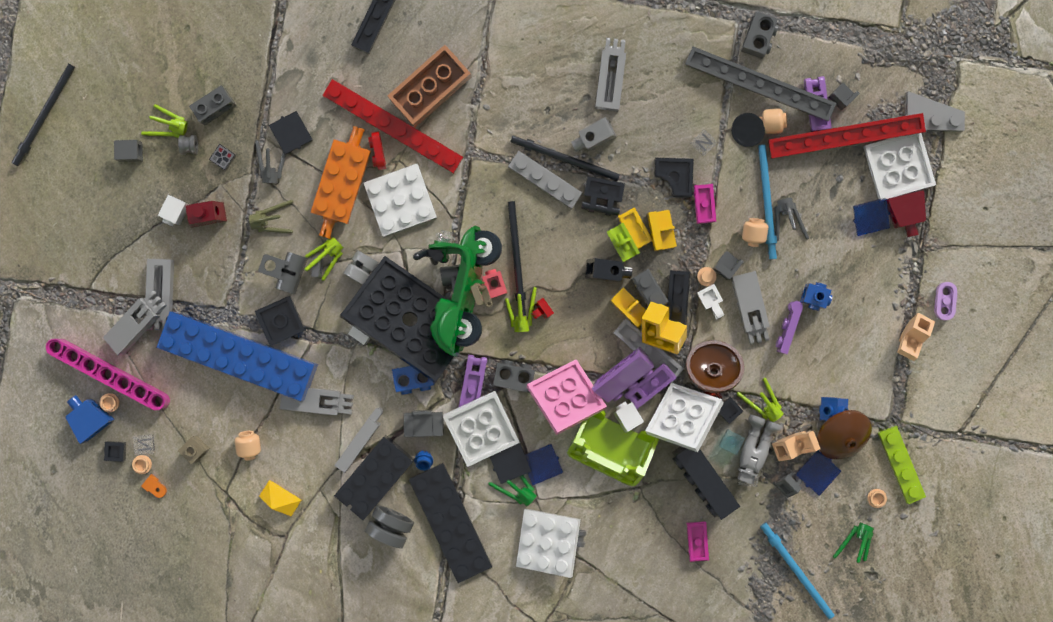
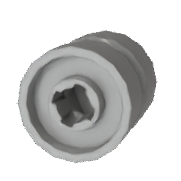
[344,250,379,284]

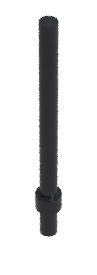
[11,63,75,166]
[510,135,620,181]
[508,201,526,316]

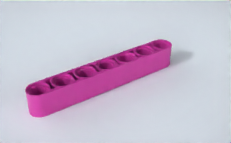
[45,339,170,410]

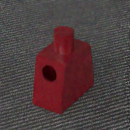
[883,190,926,238]
[185,201,227,228]

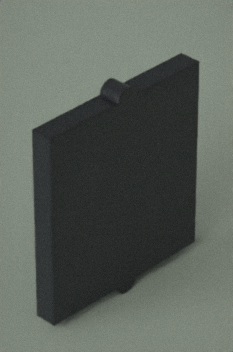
[269,111,313,155]
[490,443,532,484]

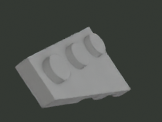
[905,91,965,132]

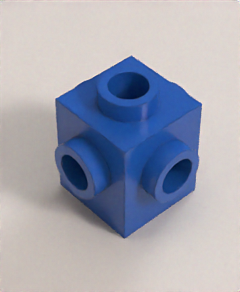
[800,282,832,311]
[819,397,849,421]

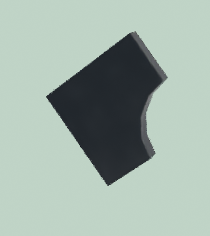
[654,157,694,197]

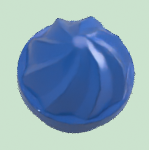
[414,451,433,471]

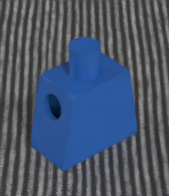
[66,395,115,444]

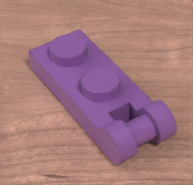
[804,76,832,132]
[776,301,803,354]
[459,354,487,407]
[623,363,676,409]

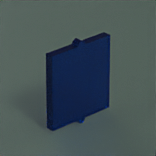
[853,198,890,236]
[525,444,563,485]
[795,450,841,496]

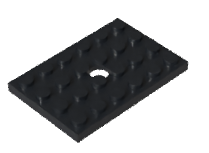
[340,256,454,383]

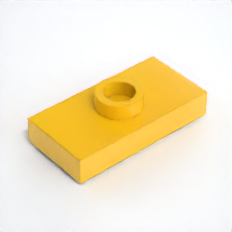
[618,207,653,249]

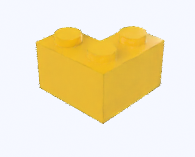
[642,302,687,355]

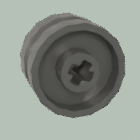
[365,505,414,549]

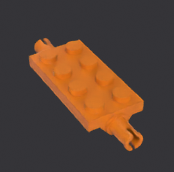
[311,126,371,239]

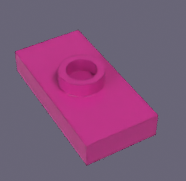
[693,184,717,224]
[686,521,709,562]

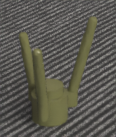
[249,200,293,233]

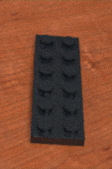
[409,462,493,583]

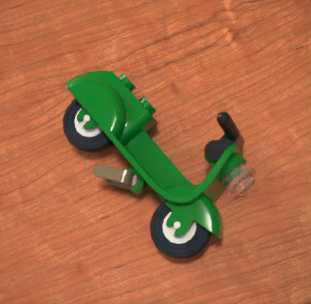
[413,226,502,357]

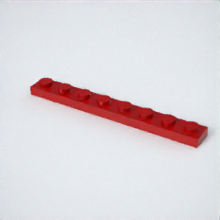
[322,79,464,174]
[768,113,926,159]

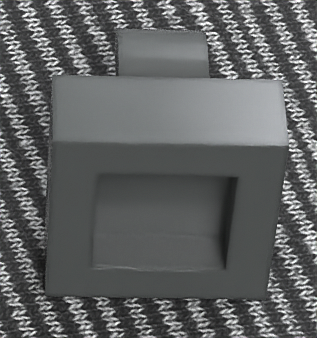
[774,472,802,498]

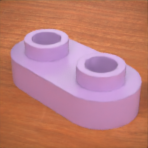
[934,282,957,320]

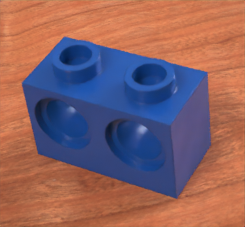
[392,366,435,395]

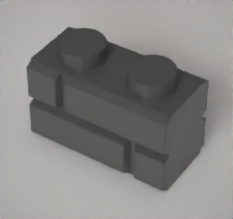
[630,269,668,308]

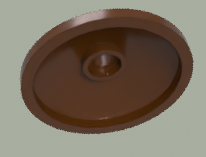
[686,340,744,393]
[817,410,872,460]

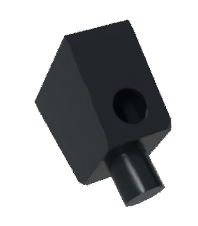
[585,258,632,282]

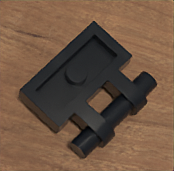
[581,176,625,216]

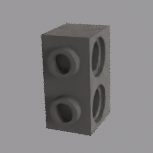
[741,11,779,59]
[189,85,236,126]
[493,359,535,393]

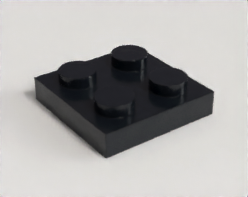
[255,296,306,346]

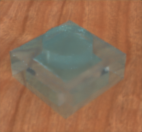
[719,429,745,455]

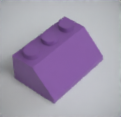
[592,347,654,403]

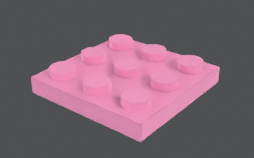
[527,360,607,435]

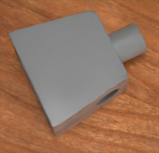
[571,117,617,152]

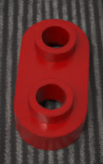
[368,131,386,170]

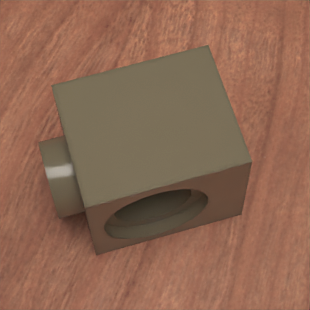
[178,435,210,465]

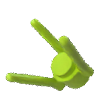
[141,104,188,138]
[305,237,344,281]
[505,287,537,332]
[737,378,784,422]

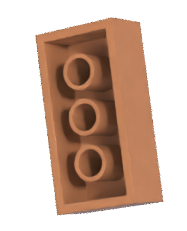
[388,45,472,128]

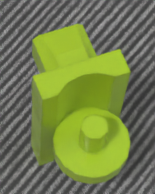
[607,223,640,262]

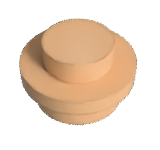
[697,267,716,286]
[100,393,120,412]
[132,455,152,474]
[867,489,887,508]

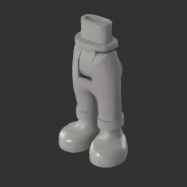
[737,414,784,484]

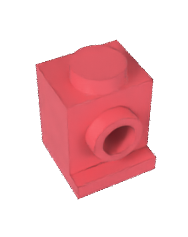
[482,269,507,298]

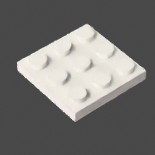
[863,133,936,201]
[364,164,437,237]
[645,383,723,452]
[443,391,520,467]
[516,509,581,578]

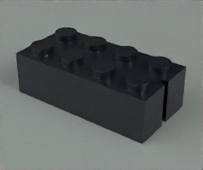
[334,435,414,521]
[672,446,741,520]

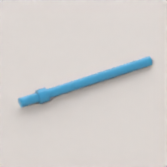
[758,145,777,259]
[760,522,834,619]

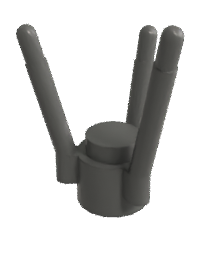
[255,140,287,183]
[775,198,809,241]

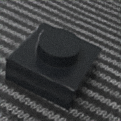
[719,397,744,424]
[104,441,126,462]

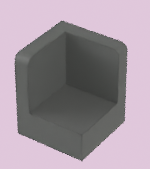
[828,83,860,110]
[114,140,143,162]
[712,251,744,280]

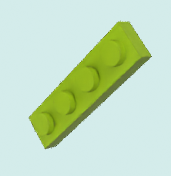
[878,426,926,504]

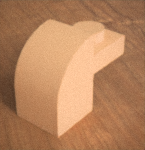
[897,313,935,361]
[772,431,820,462]

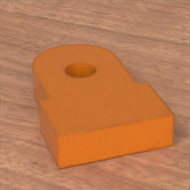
[141,474,167,498]

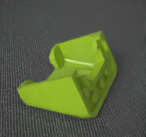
[567,410,659,486]

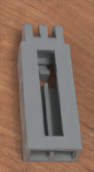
[595,38,626,112]
[145,259,174,330]
[731,271,770,345]
[103,291,167,355]
[280,388,354,415]
[334,407,383,473]

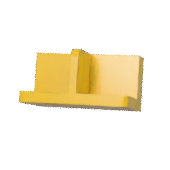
[647,210,677,251]
[610,287,646,328]

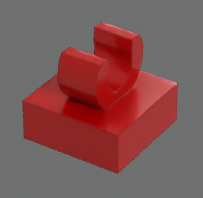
[531,298,554,319]

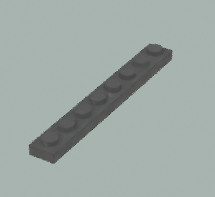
[685,46,836,122]

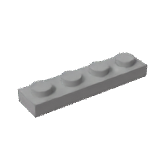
[508,151,582,209]
[613,318,684,383]

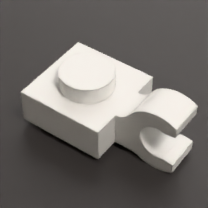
[696,284,724,319]

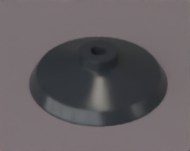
[731,113,765,147]

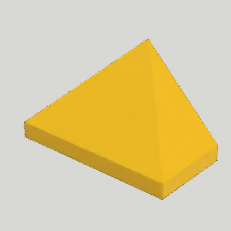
[259,480,302,516]

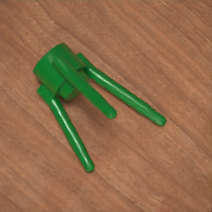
[488,475,537,507]
[833,522,874,563]

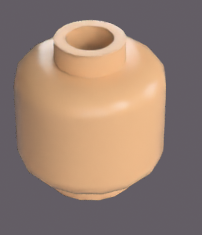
[760,108,787,134]
[742,218,768,247]
[235,431,261,461]

